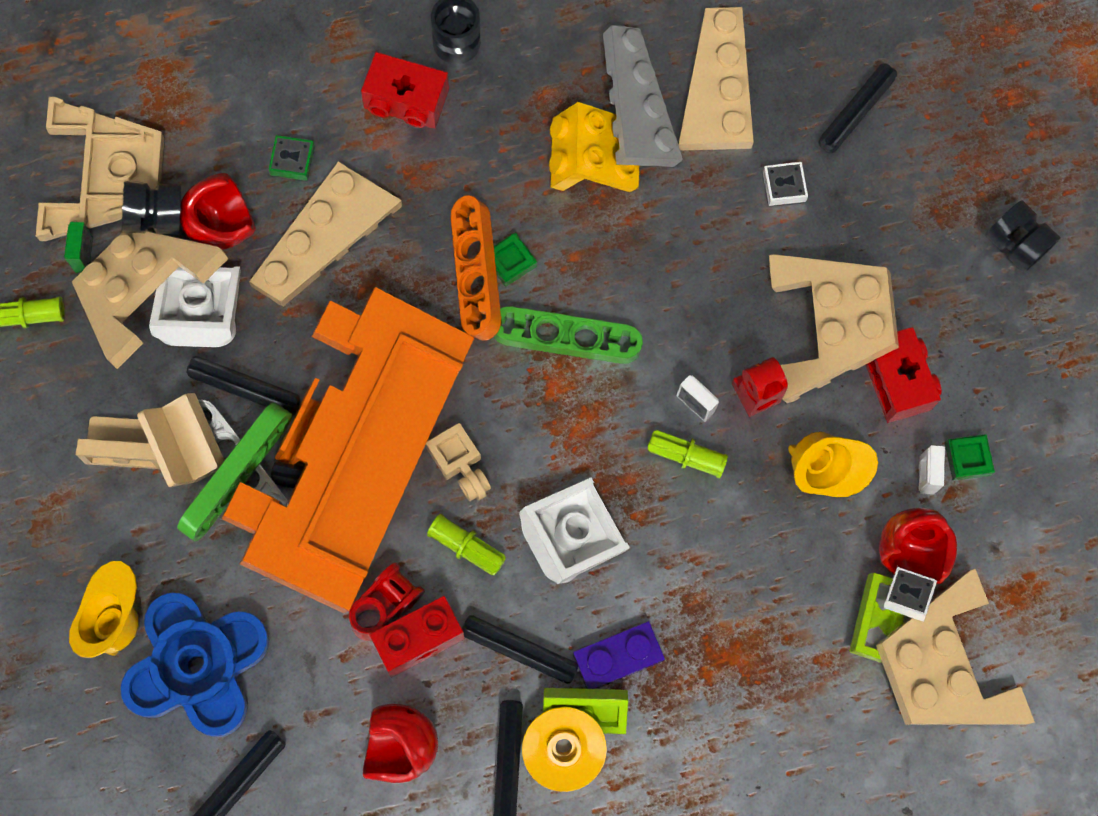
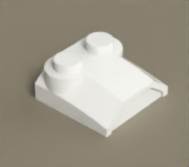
[149,266,241,347]
[519,478,630,584]

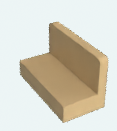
[137,393,225,487]
[76,416,160,469]

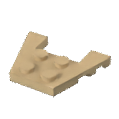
[36,97,164,241]
[72,231,228,369]
[769,254,899,403]
[876,569,1035,725]

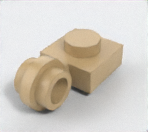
[426,423,491,501]

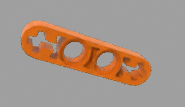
[451,195,501,341]

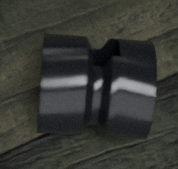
[431,0,481,64]
[122,181,181,236]
[985,200,1061,273]

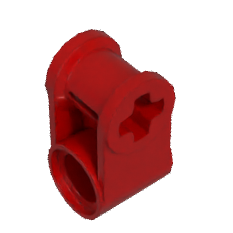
[349,562,425,641]

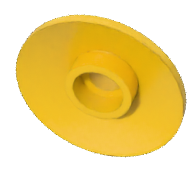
[522,706,607,792]

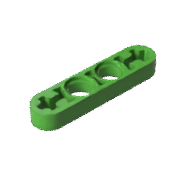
[494,306,643,364]
[177,402,292,542]

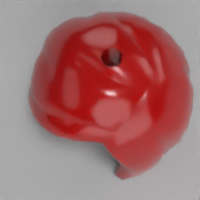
[180,173,256,250]
[879,508,957,585]
[363,704,438,783]

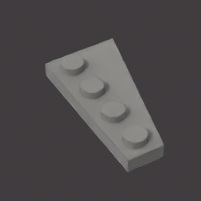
[603,25,683,167]

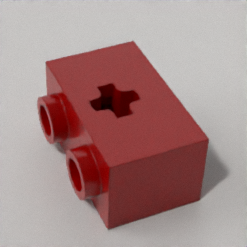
[361,52,449,129]
[866,327,942,423]
[369,596,465,678]

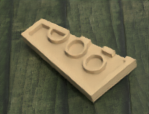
[678,7,754,151]
[249,162,402,307]

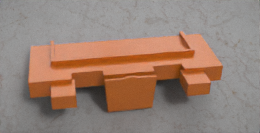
[221,287,475,613]

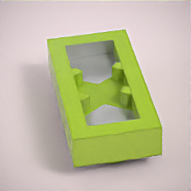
[849,572,904,663]

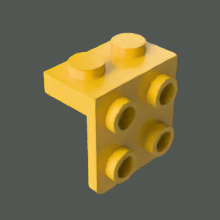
[549,102,639,192]

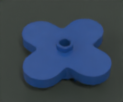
[121,593,269,737]

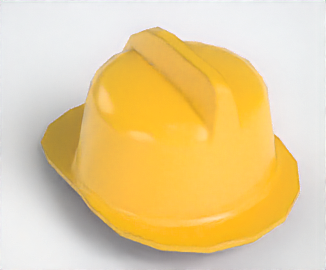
[788,431,878,497]
[69,561,139,658]

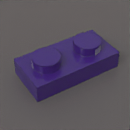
[572,621,665,689]

